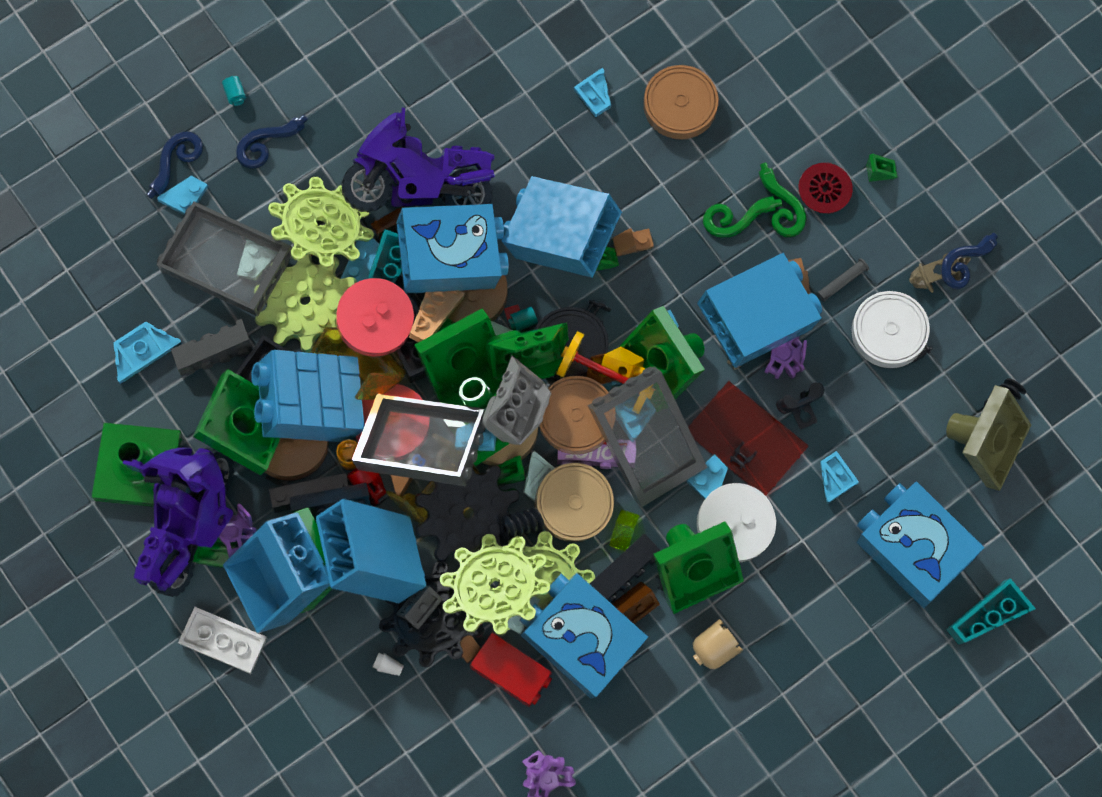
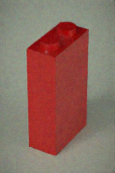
[470,633,552,708]

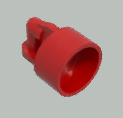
[347,468,386,507]

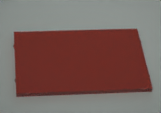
[688,381,808,496]

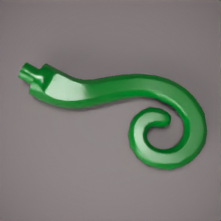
[758,163,806,238]
[703,196,782,238]

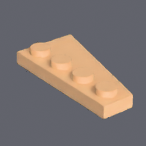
[409,290,465,342]

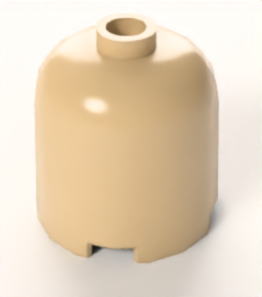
[693,619,743,669]

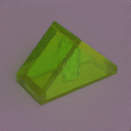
[609,509,639,551]

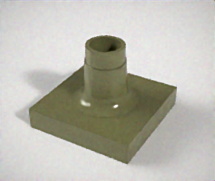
[946,385,1031,491]

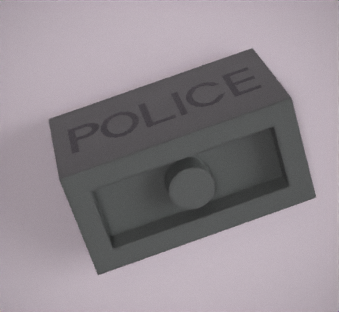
[396,585,443,629]

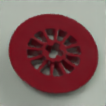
[798,163,853,213]

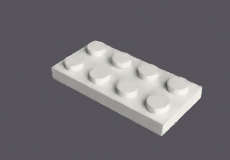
[178,607,267,674]

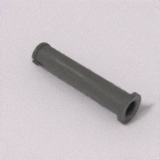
[817,258,869,302]

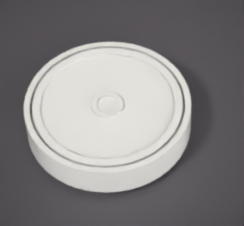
[851,291,930,368]
[697,483,776,562]

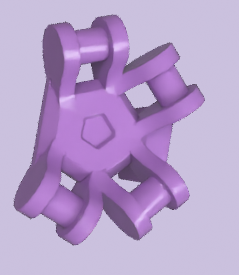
[765,337,807,379]
[218,504,257,558]
[523,751,576,797]

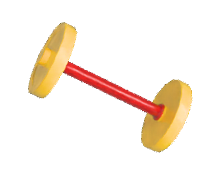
[556,331,655,414]

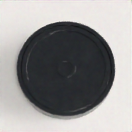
[535,307,609,381]

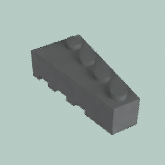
[171,319,253,376]

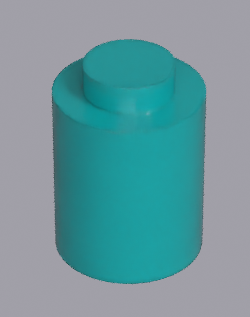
[222,76,246,106]
[508,307,538,331]

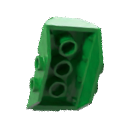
[486,322,568,382]

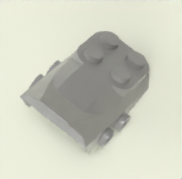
[483,356,551,445]

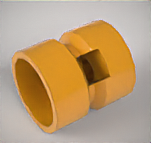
[336,439,358,471]

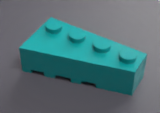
[367,229,402,283]
[946,578,1036,645]

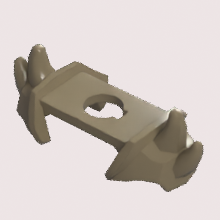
[909,253,971,293]

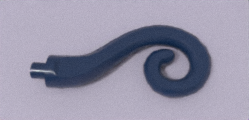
[236,114,308,169]
[146,132,203,199]
[941,233,998,289]

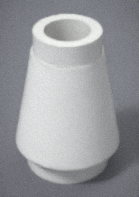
[373,653,404,676]

